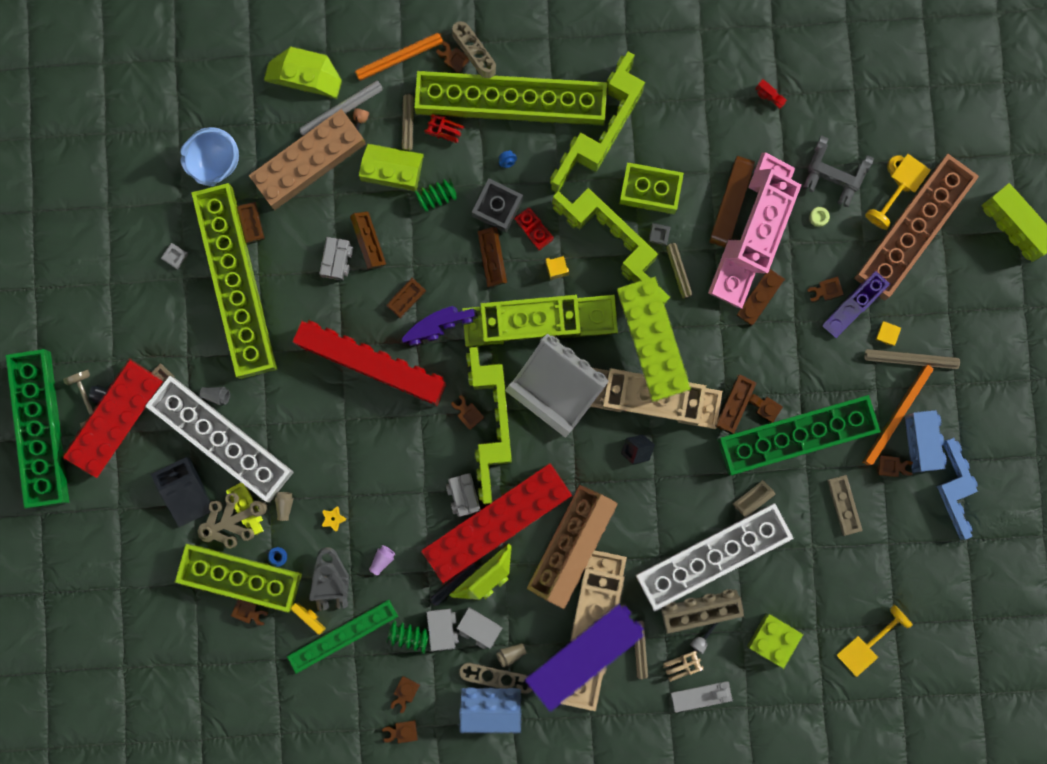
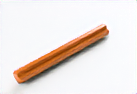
[355,33,443,80]

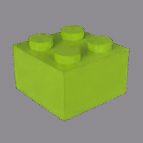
[747,613,803,669]

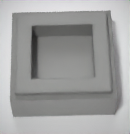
[161,243,188,270]

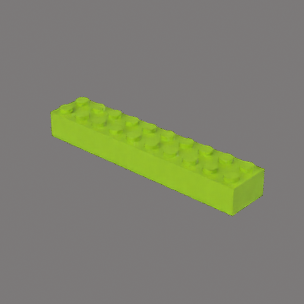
[415,71,607,125]
[191,183,277,379]

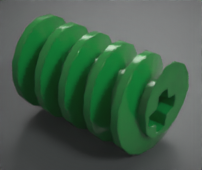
[415,177,457,212]
[387,620,429,654]

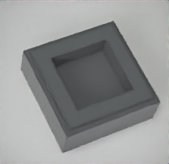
[648,223,670,246]

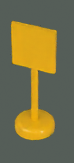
[865,154,931,230]
[837,604,913,677]

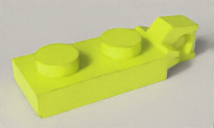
[226,482,264,535]

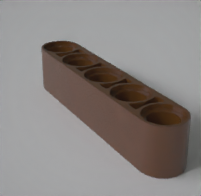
[709,155,755,247]

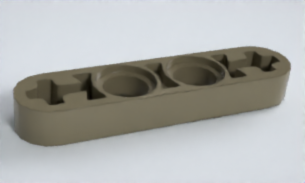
[452,22,496,78]
[460,663,533,694]

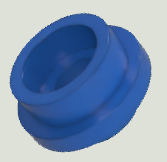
[498,151,517,168]
[268,547,287,567]

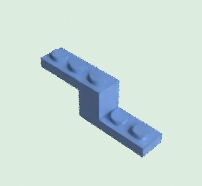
[937,438,978,540]

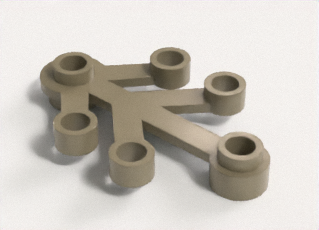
[198,493,267,548]

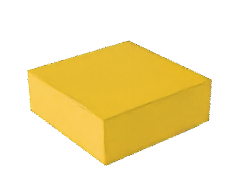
[876,321,901,346]

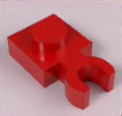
[756,79,787,109]

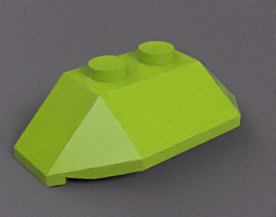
[264,47,342,99]
[450,544,511,600]

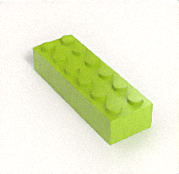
[617,277,691,402]
[175,544,302,612]

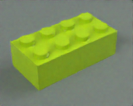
[981,183,1047,262]

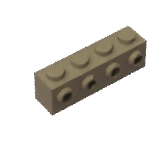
[661,589,744,633]

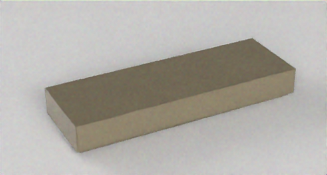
[827,475,863,536]

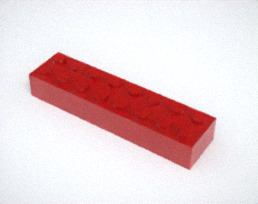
[293,320,446,406]
[422,463,572,583]

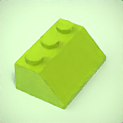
[359,144,424,191]

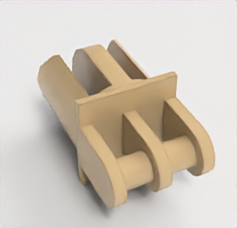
[663,650,704,682]

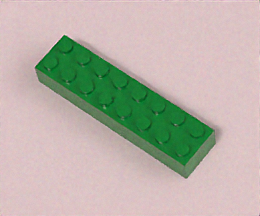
[6,349,70,509]
[718,395,880,476]

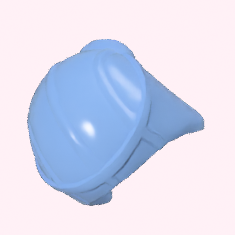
[180,127,239,186]

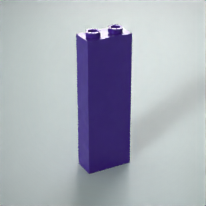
[525,604,644,712]

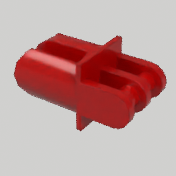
[424,114,464,143]

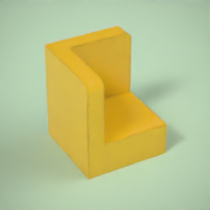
[545,256,569,280]

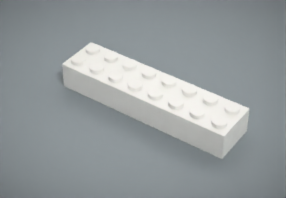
[146,376,294,502]
[635,504,794,611]

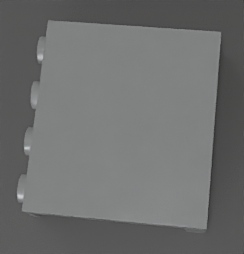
[505,334,609,438]

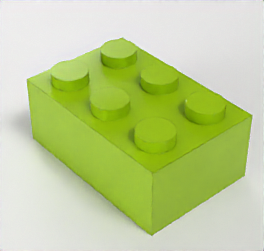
[619,162,684,214]

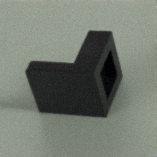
[621,435,655,464]

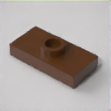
[237,202,265,244]
[386,278,426,319]

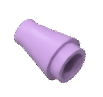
[369,545,395,575]

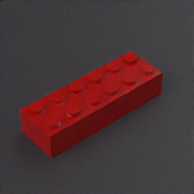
[63,358,163,478]

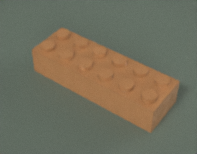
[249,109,366,210]
[527,485,618,608]

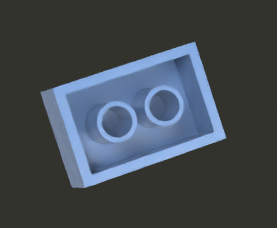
[904,410,947,473]
[460,688,521,732]

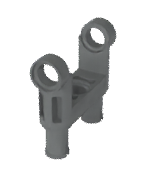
[802,135,874,207]

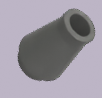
[200,387,230,406]

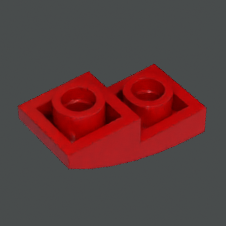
[514,207,554,251]

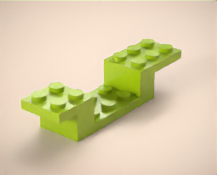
[550,51,645,193]
[552,188,670,305]
[462,295,618,347]
[466,347,512,504]

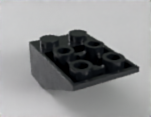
[151,457,211,527]

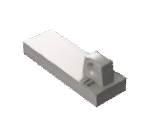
[671,681,733,713]

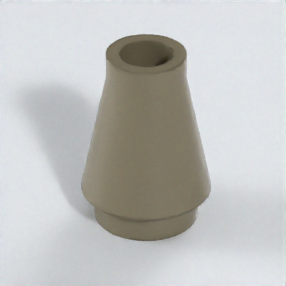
[275,492,294,521]
[496,643,527,667]

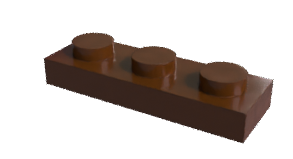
[350,212,386,269]
[478,227,507,287]
[736,269,785,326]
[715,374,756,435]

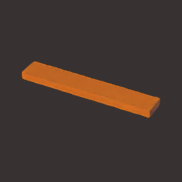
[862,365,933,466]

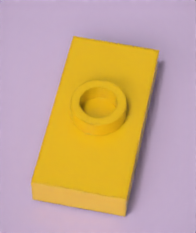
[291,603,326,635]

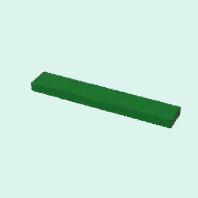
[287,600,399,674]

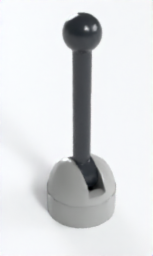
[690,622,719,654]

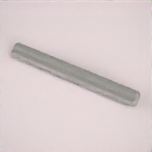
[299,81,383,136]

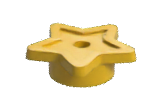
[322,506,346,532]

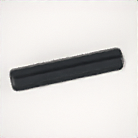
[430,563,478,606]

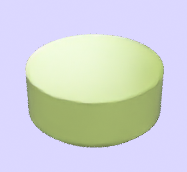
[809,207,830,227]

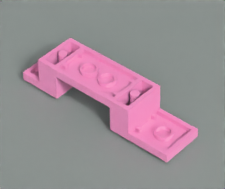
[708,152,801,308]

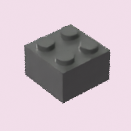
[472,178,523,233]

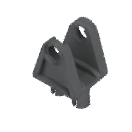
[310,547,349,611]

